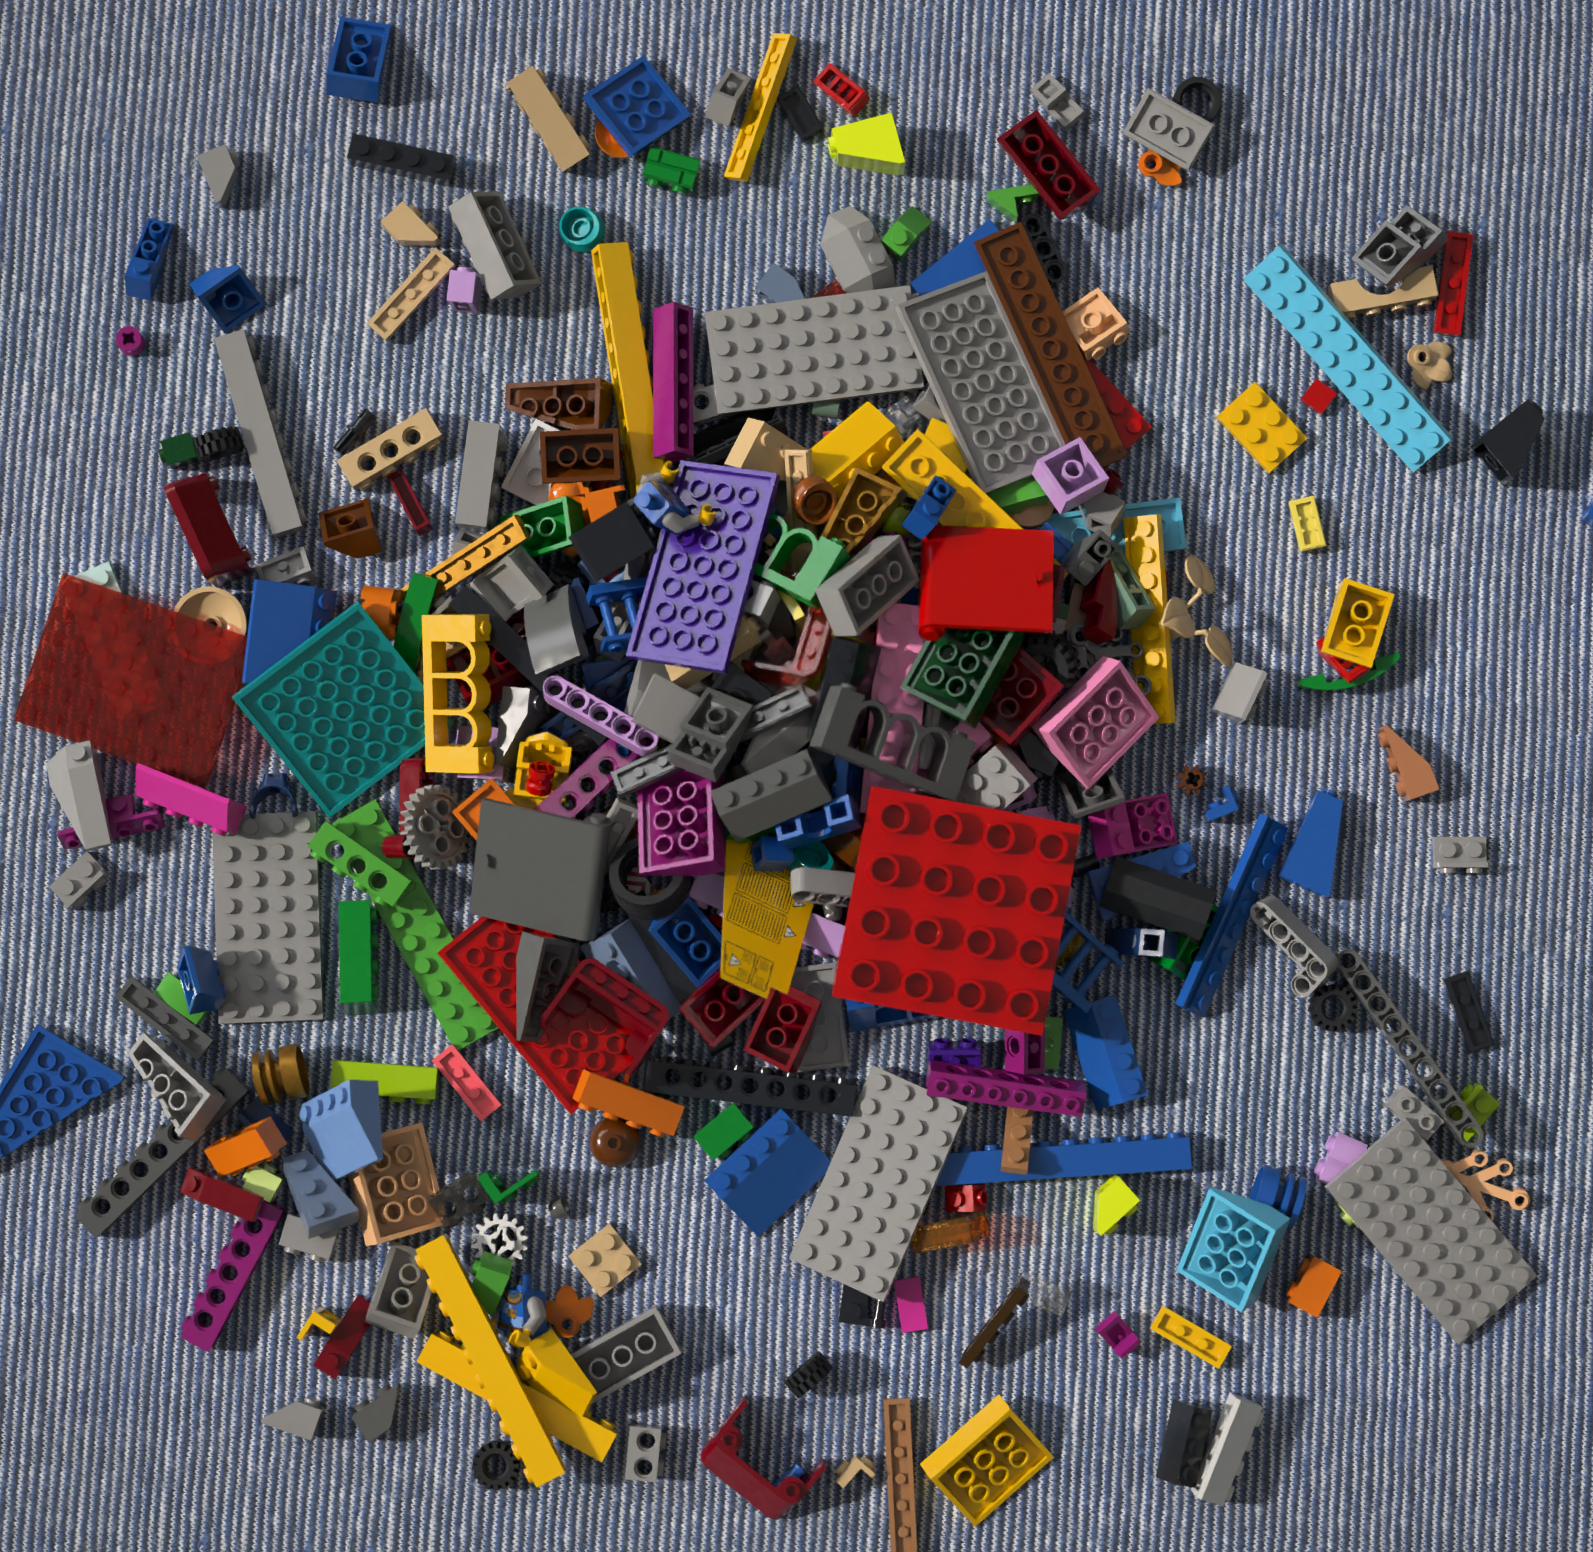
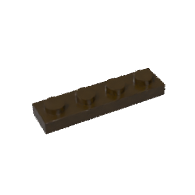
[958,1277,1030,1369]

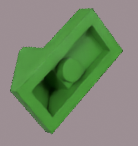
[986,184,1040,223]

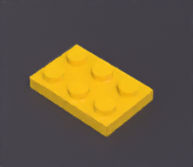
[1216,382,1307,474]

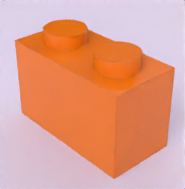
[1285,1254,1342,1318]

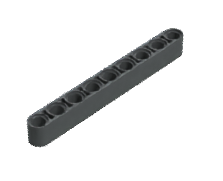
[1337,949,1484,1148]

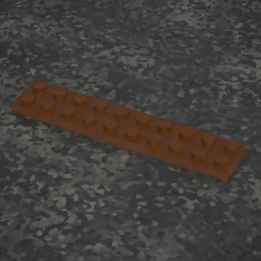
[973,222,1128,468]

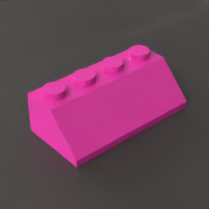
[136,763,247,837]

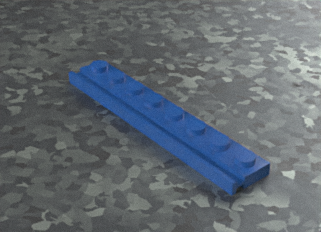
[1175,813,1288,1018]

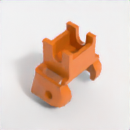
[548,482,626,557]

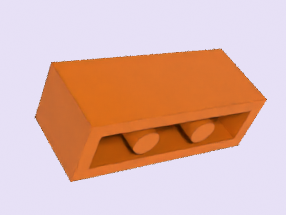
[204,1116,287,1177]

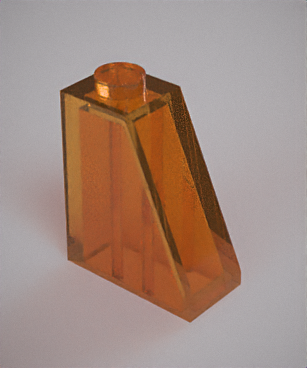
[910,1210,990,1254]

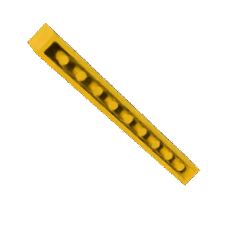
[591,242,666,499]
[414,1234,567,1488]

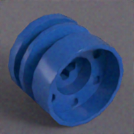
[1249,1164,1307,1230]

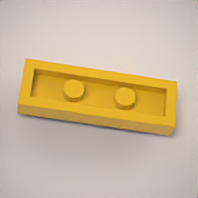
[1150,1305,1232,1369]

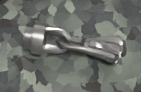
[812,903,843,921]

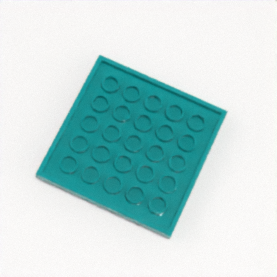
[232,601,454,818]

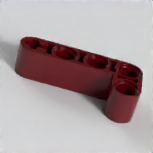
[382,757,435,859]

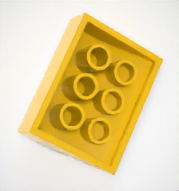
[920,1395,1054,1527]

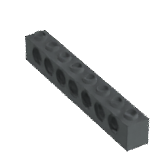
[74,1068,252,1238]

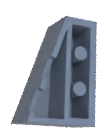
[282,1150,359,1239]

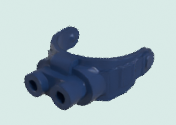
[249,773,298,819]

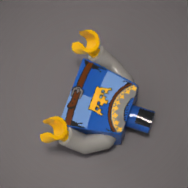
[633,461,717,536]
[490,1273,547,1347]

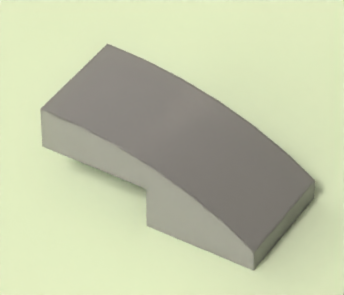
[1030,73,1085,132]

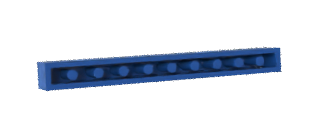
[936,1132,1192,1186]

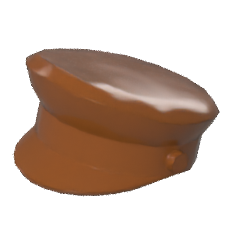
[792,476,838,525]

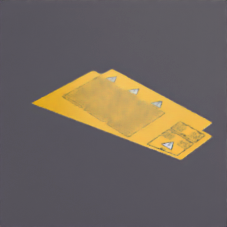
[720,839,814,999]

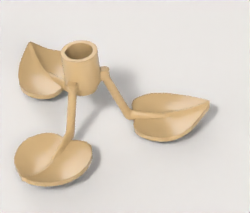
[1161,554,1233,669]

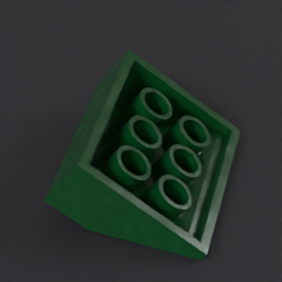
[900,628,1026,729]

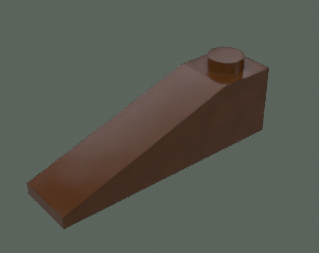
[505,378,613,430]

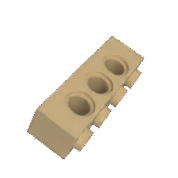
[336,408,444,491]

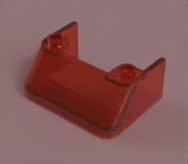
[741,570,832,687]

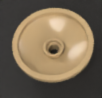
[170,586,248,665]

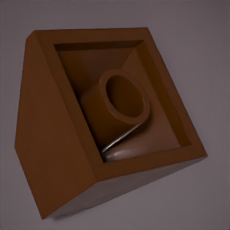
[319,498,382,559]

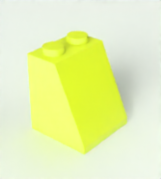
[828,113,905,176]

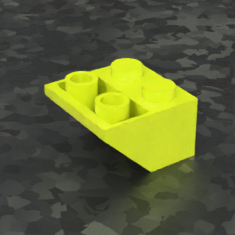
[1093,1174,1140,1236]

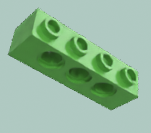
[307,821,413,908]

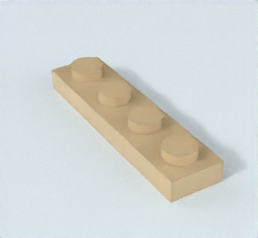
[367,247,455,342]

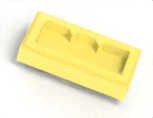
[1288,495,1327,552]

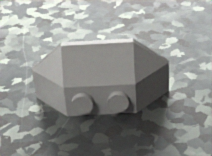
[820,206,896,293]

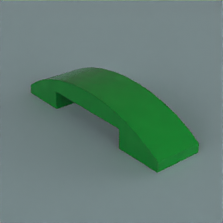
[394,572,439,674]
[1295,652,1400,692]

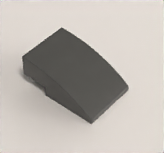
[1351,205,1449,287]
[524,584,590,676]
[668,687,753,782]

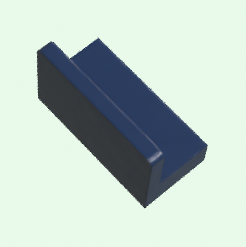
[236,1096,296,1142]

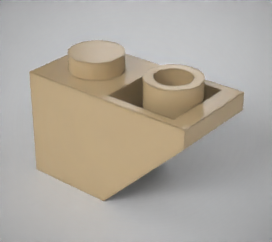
[381,201,441,246]

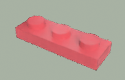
[432,1044,502,1121]

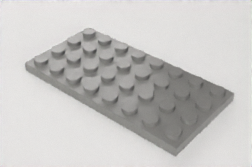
[895,271,1065,494]
[704,285,924,416]
[212,811,324,1024]
[789,1066,969,1302]
[1324,1117,1537,1345]

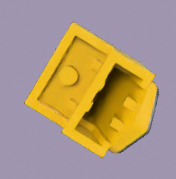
[514,731,572,803]

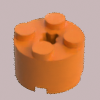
[360,585,402,640]

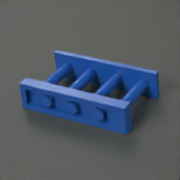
[586,577,648,654]
[1052,907,1124,1013]

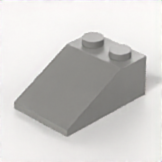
[364,1241,432,1339]

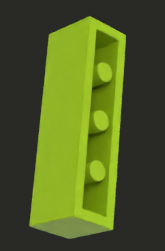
[330,1060,440,1104]

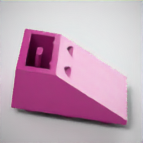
[1088,793,1178,859]

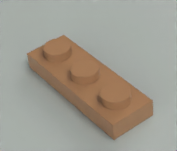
[1000,1107,1033,1175]

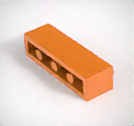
[572,1069,685,1138]

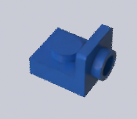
[1203,785,1240,822]

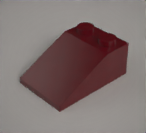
[678,967,766,1048]
[743,985,822,1073]

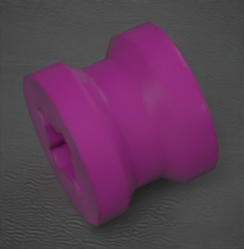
[116,326,145,357]

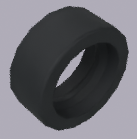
[1172,77,1222,123]

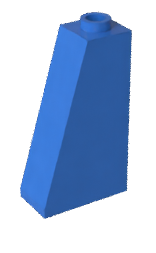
[1277,788,1343,898]

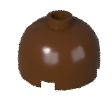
[589,1117,641,1168]

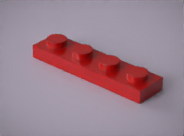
[1433,231,1473,337]

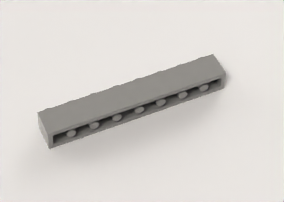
[214,329,308,538]

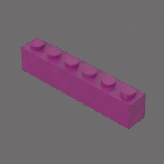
[653,302,694,463]

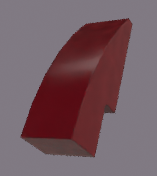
[1079,559,1118,645]

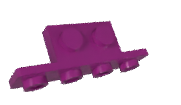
[57,794,165,849]

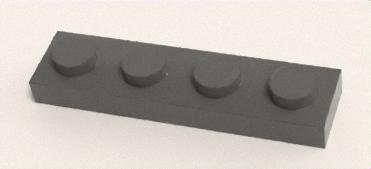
[115,976,215,1061]

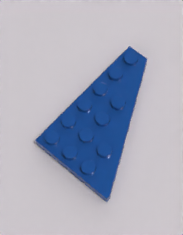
[0,1024,126,1159]

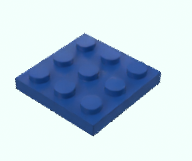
[583,55,691,159]

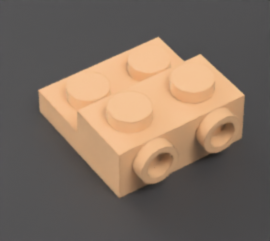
[1062,287,1130,361]

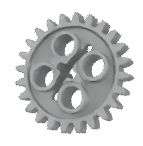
[399,785,471,870]

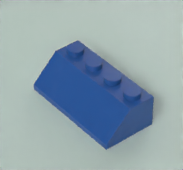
[1063,994,1148,1110]

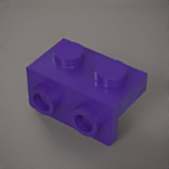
[928,1038,982,1067]

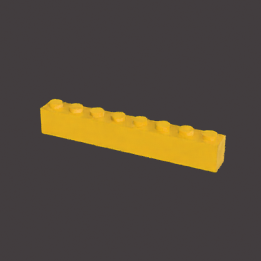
[416,1330,618,1462]

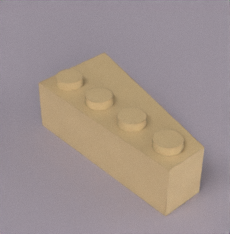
[504,66,590,172]

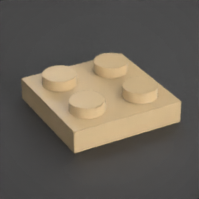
[568,1223,642,1297]

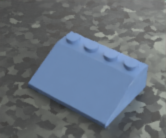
[300,1079,383,1182]

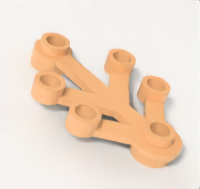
[1441,1150,1530,1221]

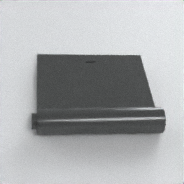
[469,798,612,941]

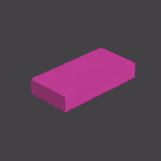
[894,1276,928,1333]

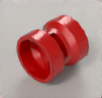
[526,760,555,797]

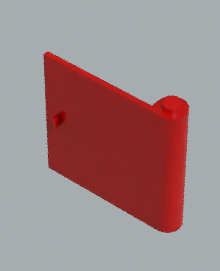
[918,525,1054,641]

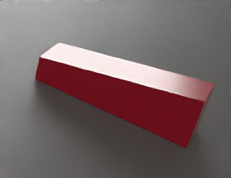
[387,469,433,536]

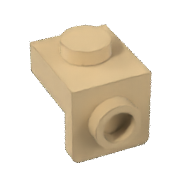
[835,1454,876,1488]

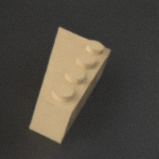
[724,418,806,481]

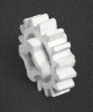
[471,1213,529,1267]

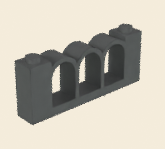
[810,683,976,802]

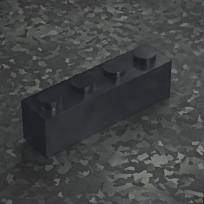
[347,133,456,187]

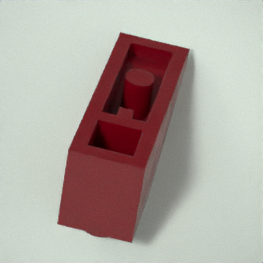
[180,1167,264,1222]
[313,1295,371,1380]

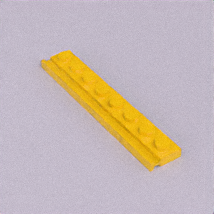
[1123,514,1176,724]

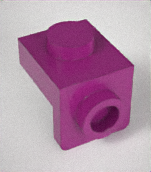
[1095,1311,1141,1359]

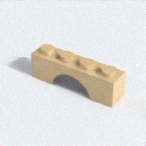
[1327,265,1438,320]

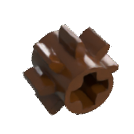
[1176,765,1208,796]

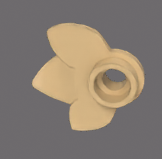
[1407,341,1452,390]

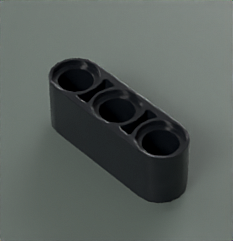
[1022,213,1067,289]

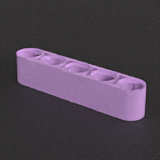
[543,676,658,757]

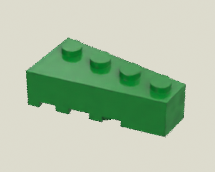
[339,900,379,1016]

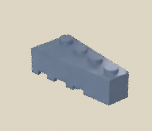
[579,919,681,1019]

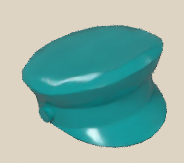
[559,207,605,253]
[788,841,833,871]

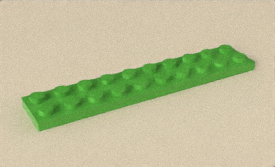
[332,799,498,1051]

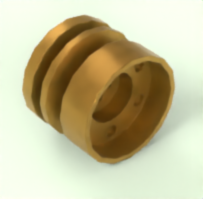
[252,1043,310,1106]

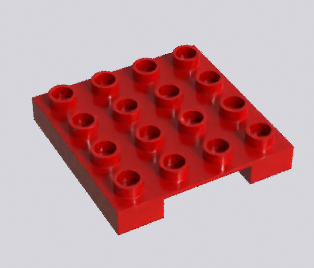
[831,786,1082,1036]

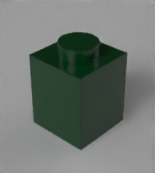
[158,432,200,469]

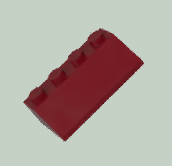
[997,110,1100,220]

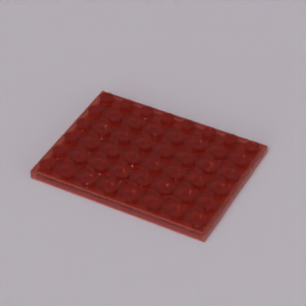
[13,573,247,787]

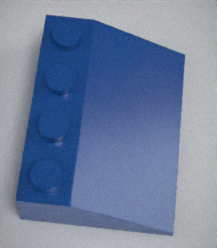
[242,579,337,684]
[704,1108,831,1237]

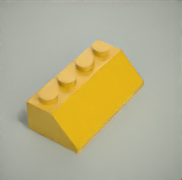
[811,402,904,501]

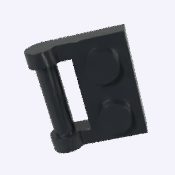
[838,1284,886,1329]

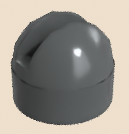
[548,1196,571,1219]

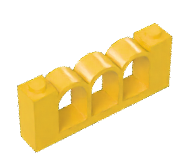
[422,614,494,774]

